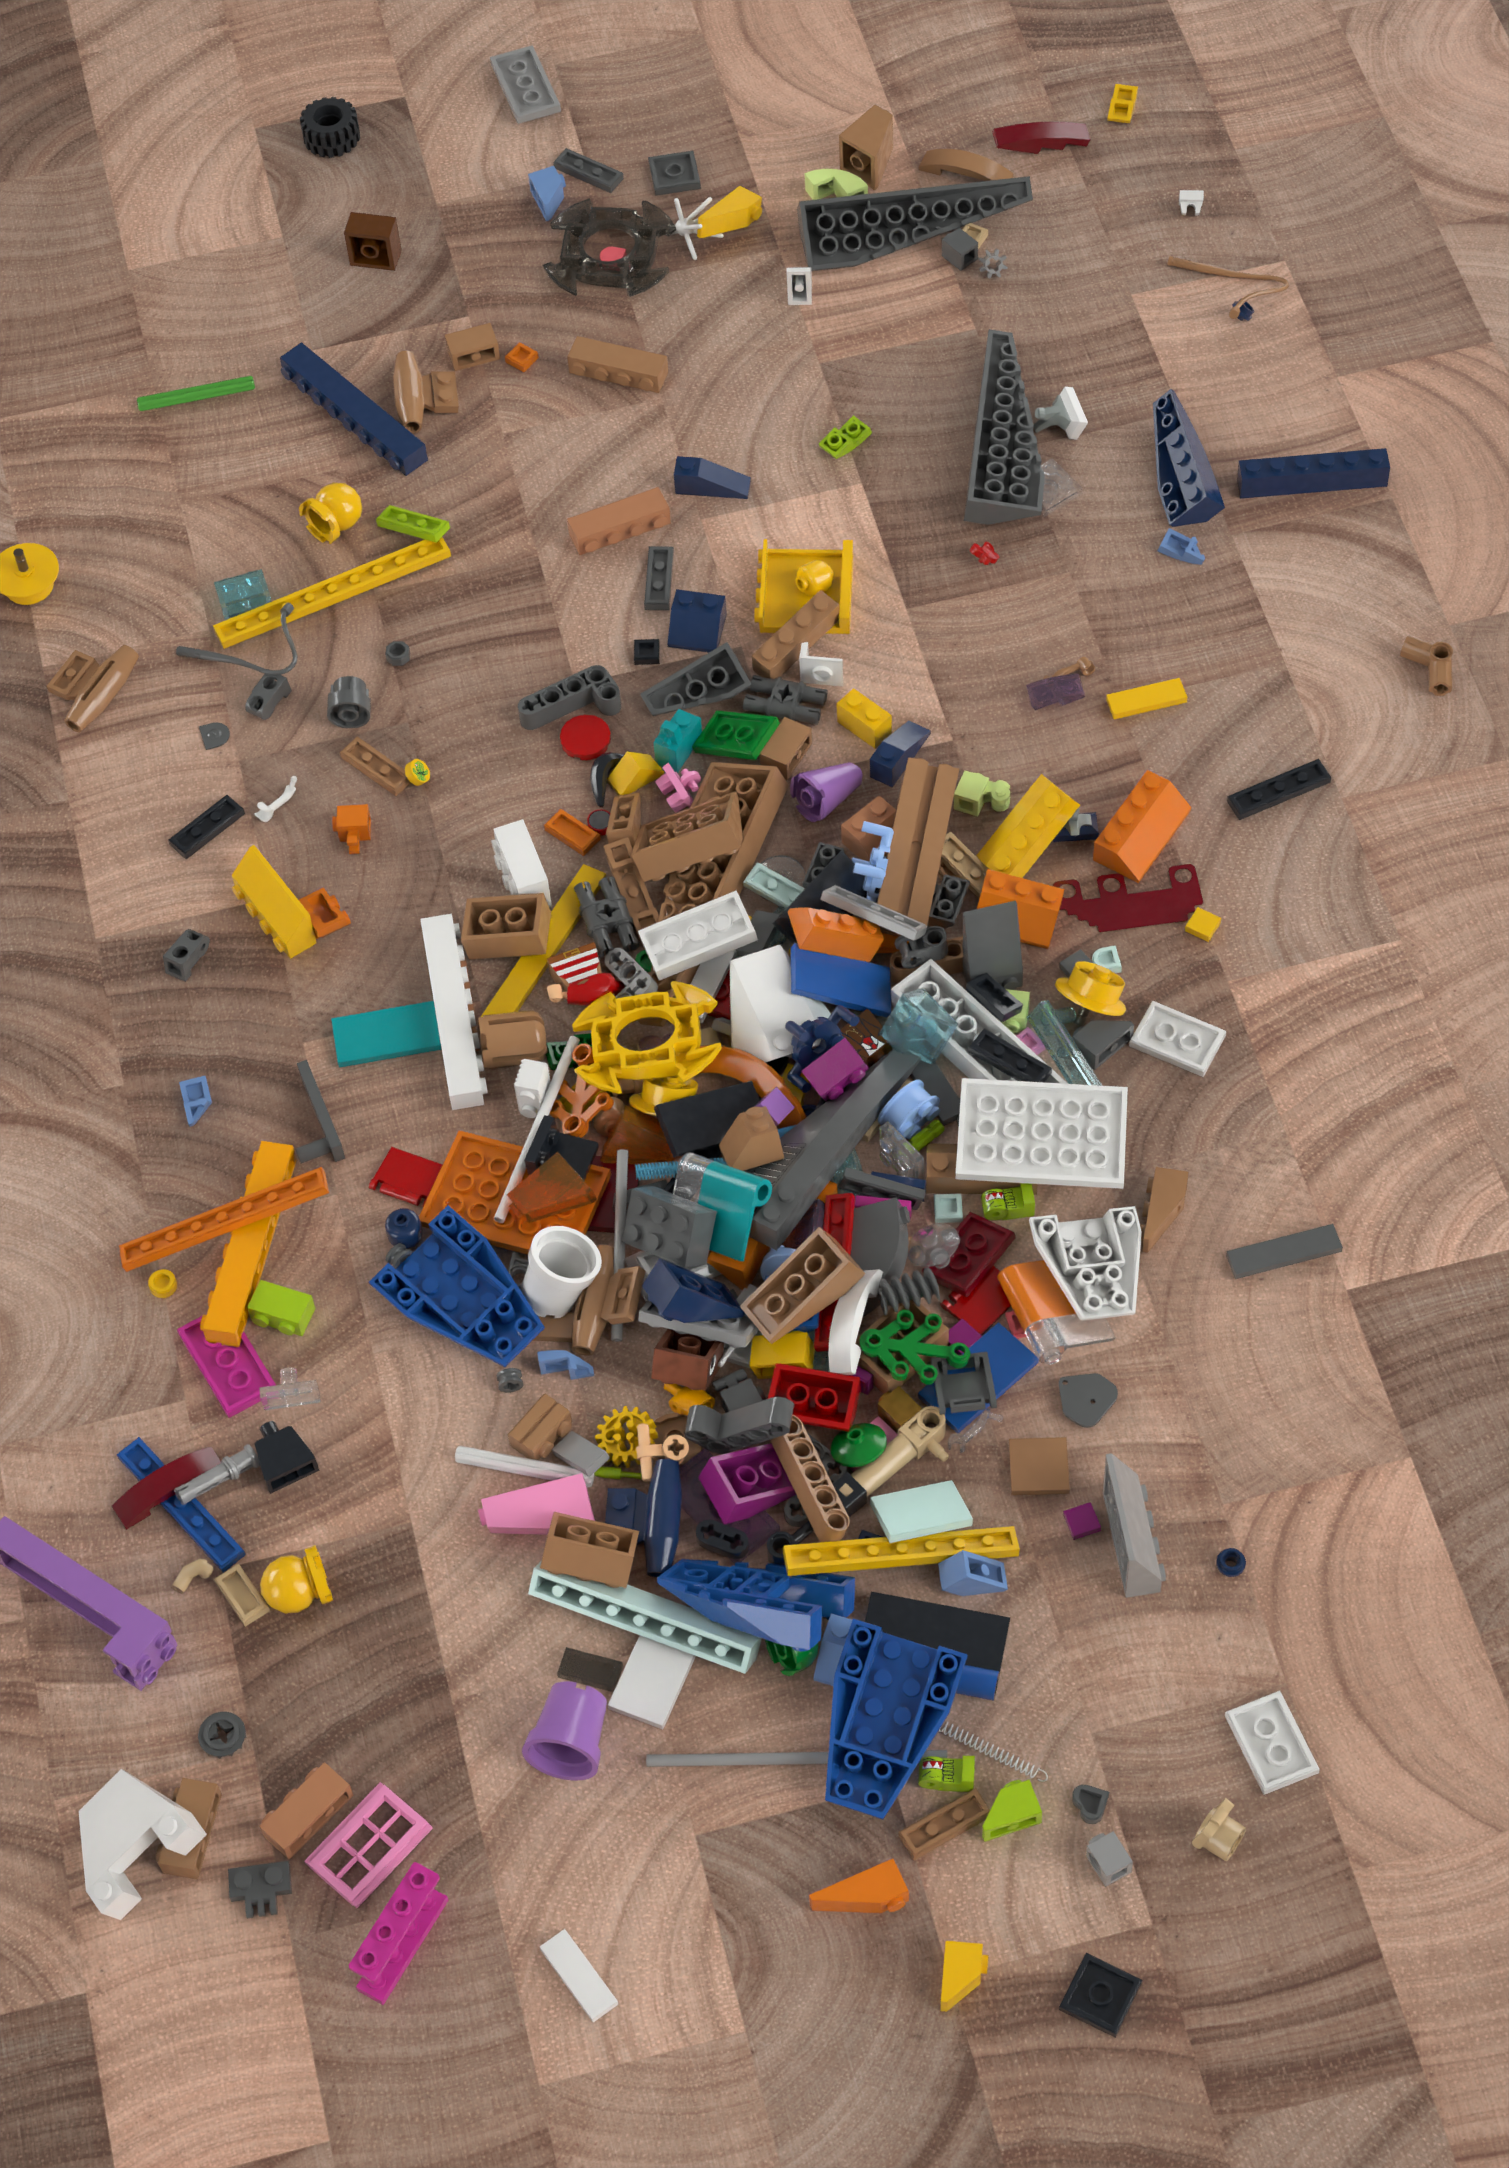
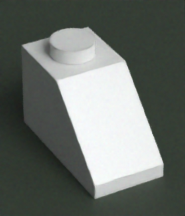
[787,267,812,305]

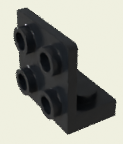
[524,1115,599,1190]

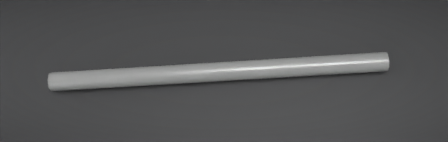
[611,1150,628,1342]

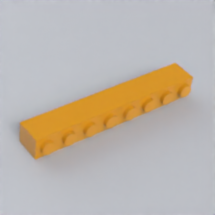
[200,1141,297,1347]

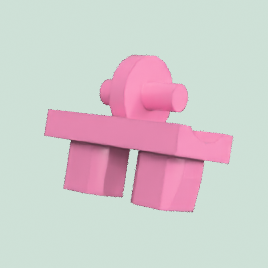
[655,763,701,813]

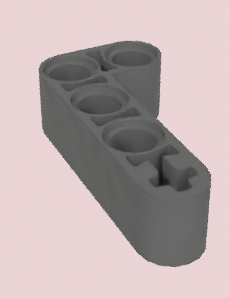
[518,665,621,730]
[684,1397,794,1454]

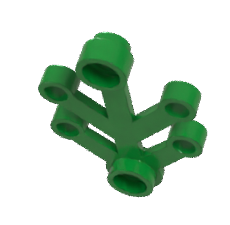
[859,1310,970,1385]

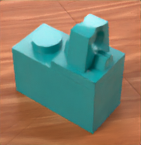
[653,709,702,773]

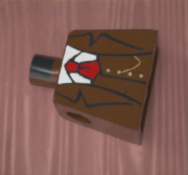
[841,1008,892,1068]

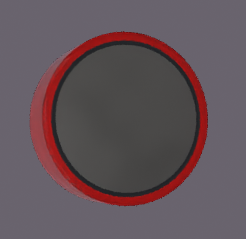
[587,809,610,836]

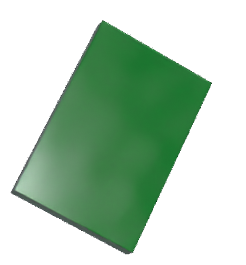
[692,710,780,760]

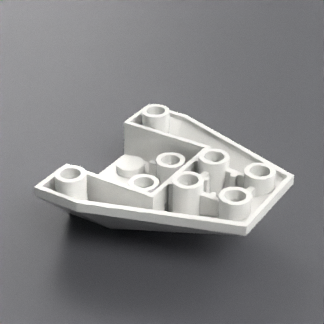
[1029,1206,1142,1321]

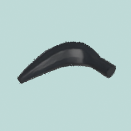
[590,752,625,807]

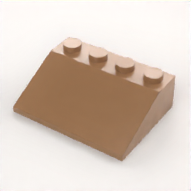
[631,791,743,882]

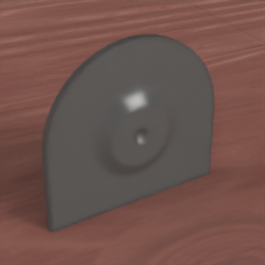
[199,722,230,750]

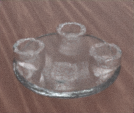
[907,1223,960,1268]

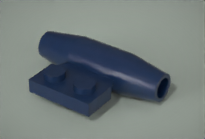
[605,1459,682,1578]

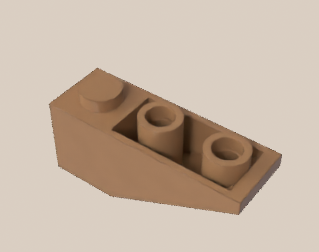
[1140,1167,1189,1253]

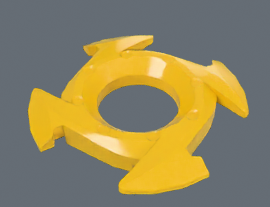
[572,981,722,1094]

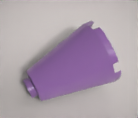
[790,762,862,822]

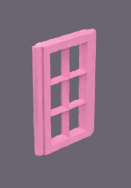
[304,1782,433,1908]

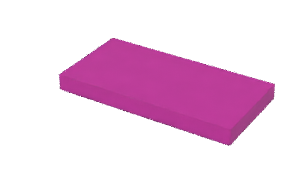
[177,1313,279,1418]

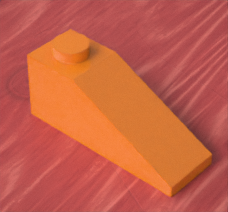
[809,1859,909,1913]

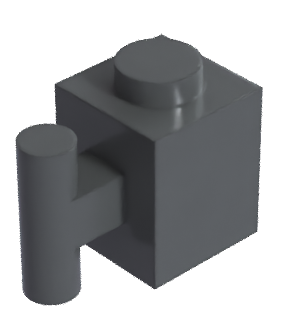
[712,1368,766,1413]

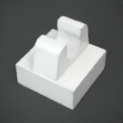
[1179,190,1204,216]

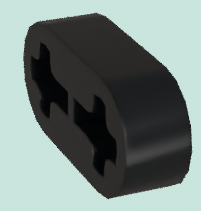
[696,1519,749,1559]

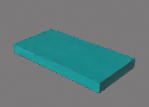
[331,1001,442,1068]

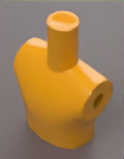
[664,1384,715,1416]

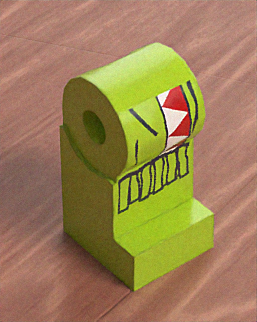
[981,1183,1035,1221]
[918,1756,975,1792]

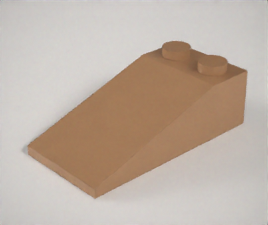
[740,1227,866,1344]

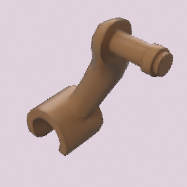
[1043,657,1095,687]

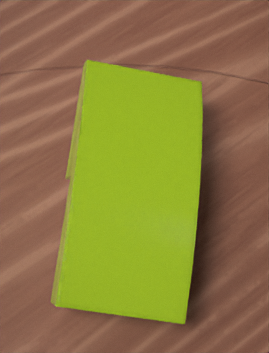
[818,415,872,459]

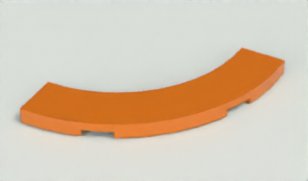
[699,1045,806,1128]

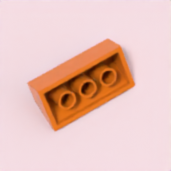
[1093,770,1191,883]

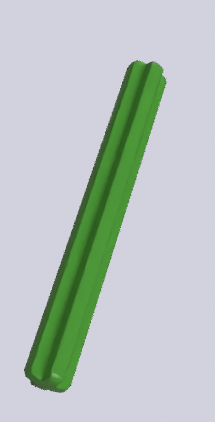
[137,376,255,411]

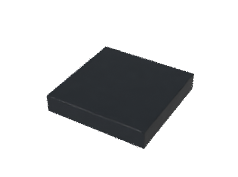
[1059,1953,1143,2038]

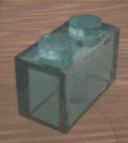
[214,569,272,620]

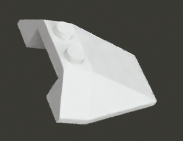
[730,945,831,1063]

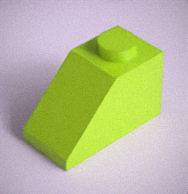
[982,1779,1042,1842]

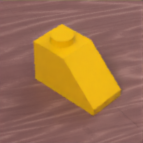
[941,1941,989,2012]

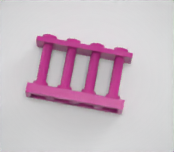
[349,1862,449,2005]

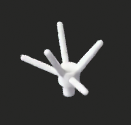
[669,197,724,260]

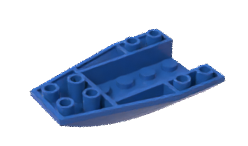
[369,1205,545,1367]
[825,1619,968,1820]

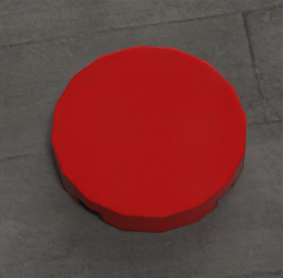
[560,714,611,761]

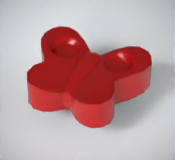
[970,541,1000,565]

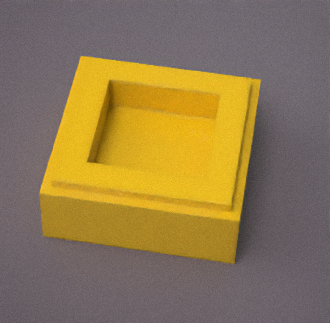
[1185,907,1221,942]

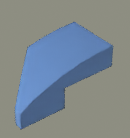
[1157,528,1205,565]
[179,1076,212,1127]
[537,1350,594,1380]

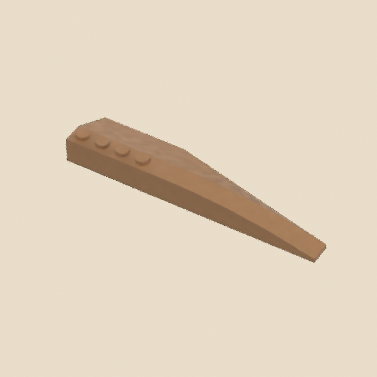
[638,762,789,1027]

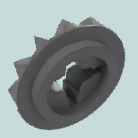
[198,1712,247,1759]

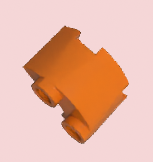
[299,887,351,939]

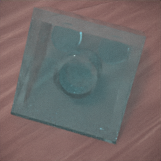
[879,988,958,1064]

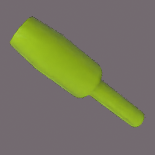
[594,1466,642,1480]

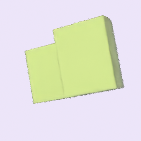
[805,169,868,200]

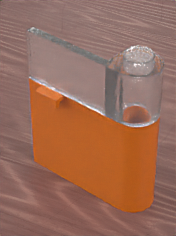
[997,1260,1116,1365]

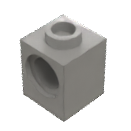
[1086,1831,1133,1887]

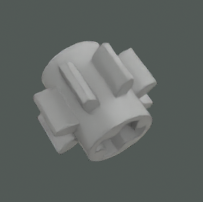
[978,248,1008,278]

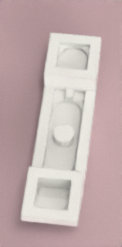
[828,1269,883,1375]

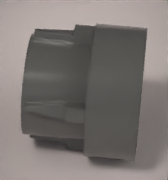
[327,676,371,728]

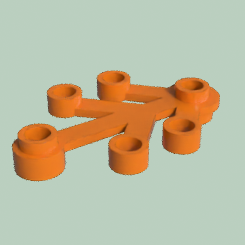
[549,1043,614,1138]

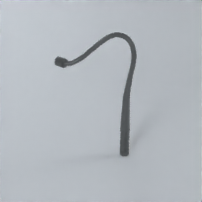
[176,603,298,675]

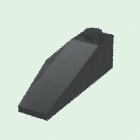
[640,642,753,716]

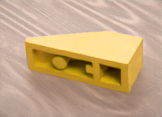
[697,186,762,238]

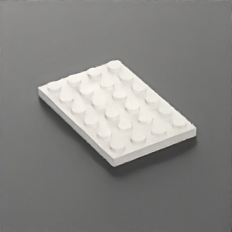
[955,1078,1128,1189]

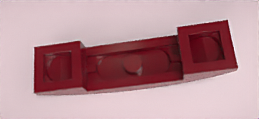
[112,1447,221,1530]

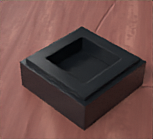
[634,639,660,665]

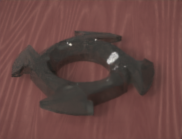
[543,198,676,297]

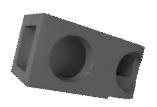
[245,669,292,720]
[163,929,210,982]

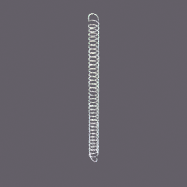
[939,1722,1048,1782]

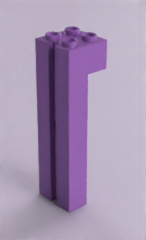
[0,1516,178,1691]

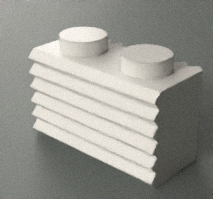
[514,1059,551,1118]

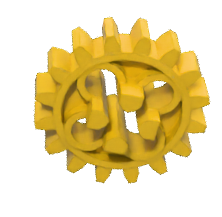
[595,1406,658,1468]

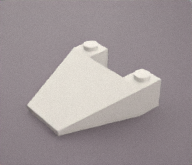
[79,1769,207,1920]

